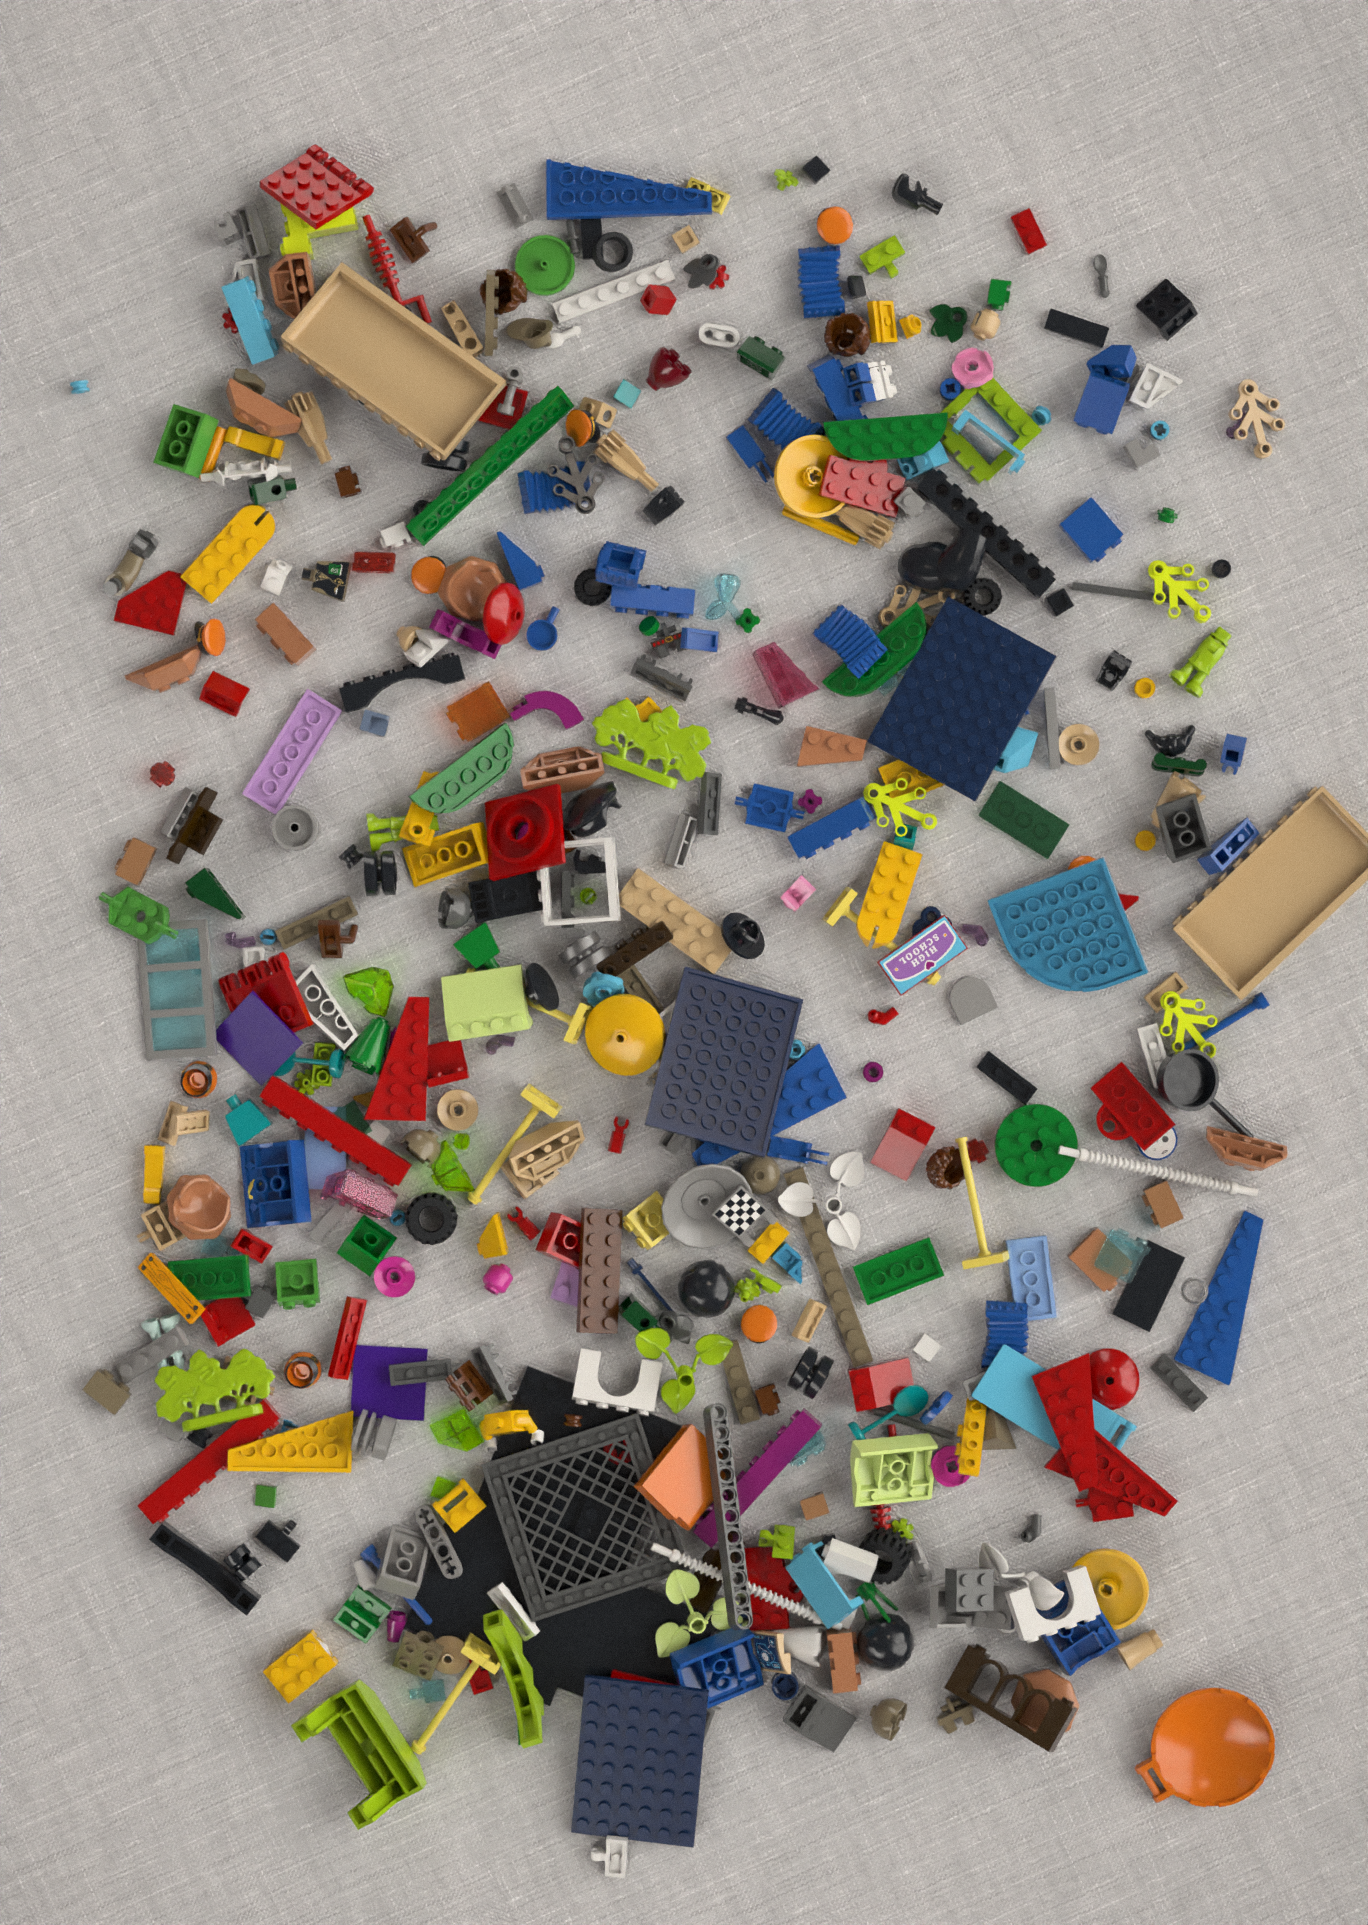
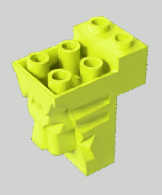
[280,203,359,260]

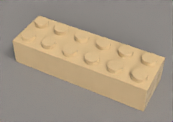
[619,868,731,974]

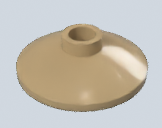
[1059,724,1099,765]
[437,1089,478,1131]
[434,1636,470,1674]

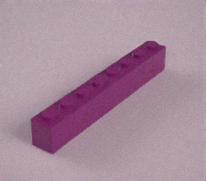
[693,1408,822,1548]

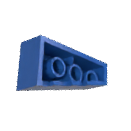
[807,354,868,421]
[610,584,696,619]
[787,796,877,859]

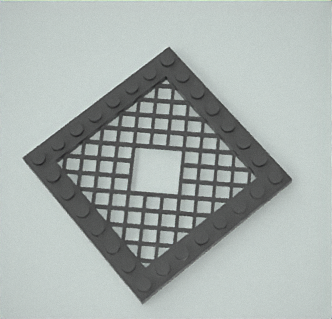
[481,1413,690,1622]

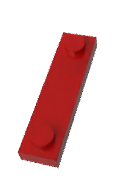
[328,1296,367,1380]

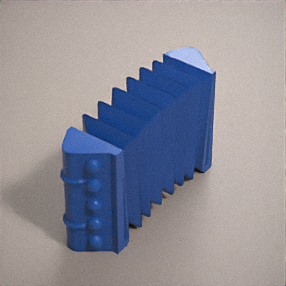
[797,245,845,318]
[747,388,826,451]
[517,461,590,514]
[595,541,647,590]
[812,604,888,679]
[981,1300,1029,1368]

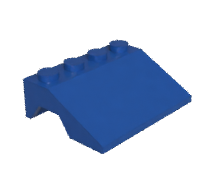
[240,1140,312,1228]
[1035,1579,1121,1676]
[669,1623,764,1709]

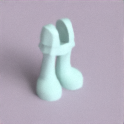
[141,1313,184,1370]

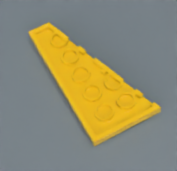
[227,1410,353,1473]

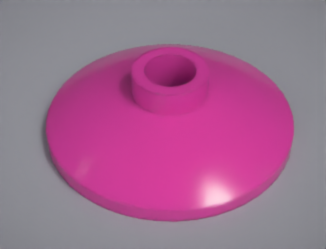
[374,1256,415,1297]

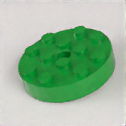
[994,1104,1078,1187]

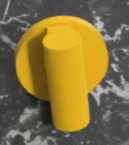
[899,315,922,339]

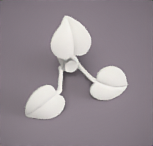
[778,1152,864,1250]
[978,1542,1064,1633]

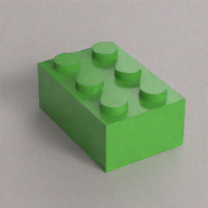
[153,404,219,478]

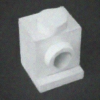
[379,522,412,550]

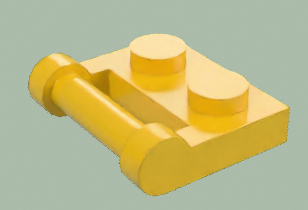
[431,1478,487,1533]

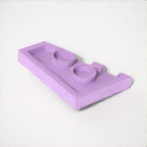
[550,1262,579,1307]

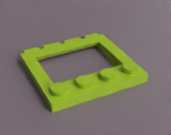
[940,378,1042,484]

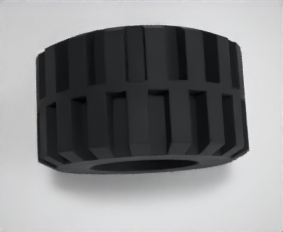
[405,1192,458,1245]
[858,1527,912,1585]

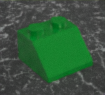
[337,1215,397,1277]

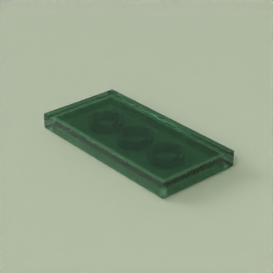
[978,781,1070,860]

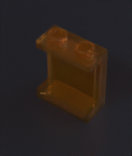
[446,681,511,743]

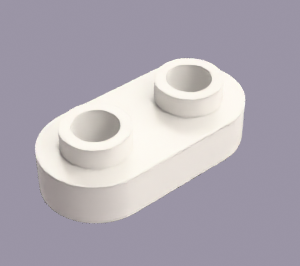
[699,323,740,349]

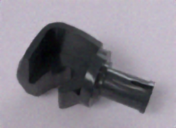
[892,173,943,215]

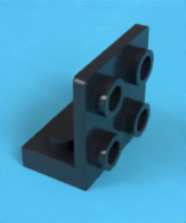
[1136,279,1198,341]

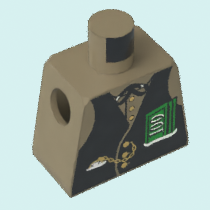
[301,561,352,602]

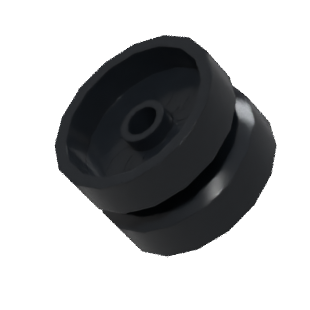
[421,440,470,472]
[364,850,398,897]
[787,1346,834,1400]

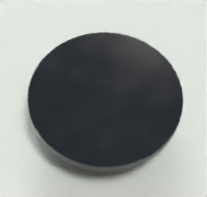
[721,912,765,959]
[525,963,559,1011]

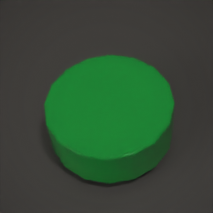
[639,616,660,636]

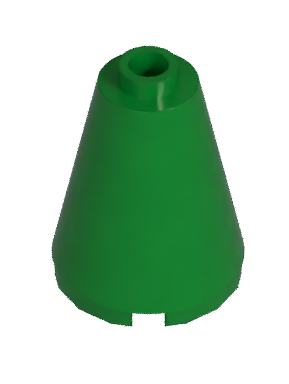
[342,1017,391,1077]

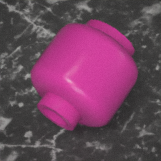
[483,1263,513,1295]

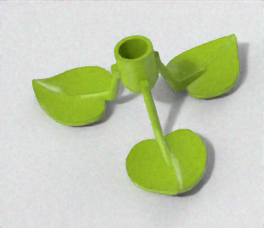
[635,1328,733,1414]

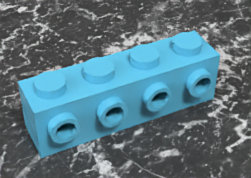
[221,276,279,365]

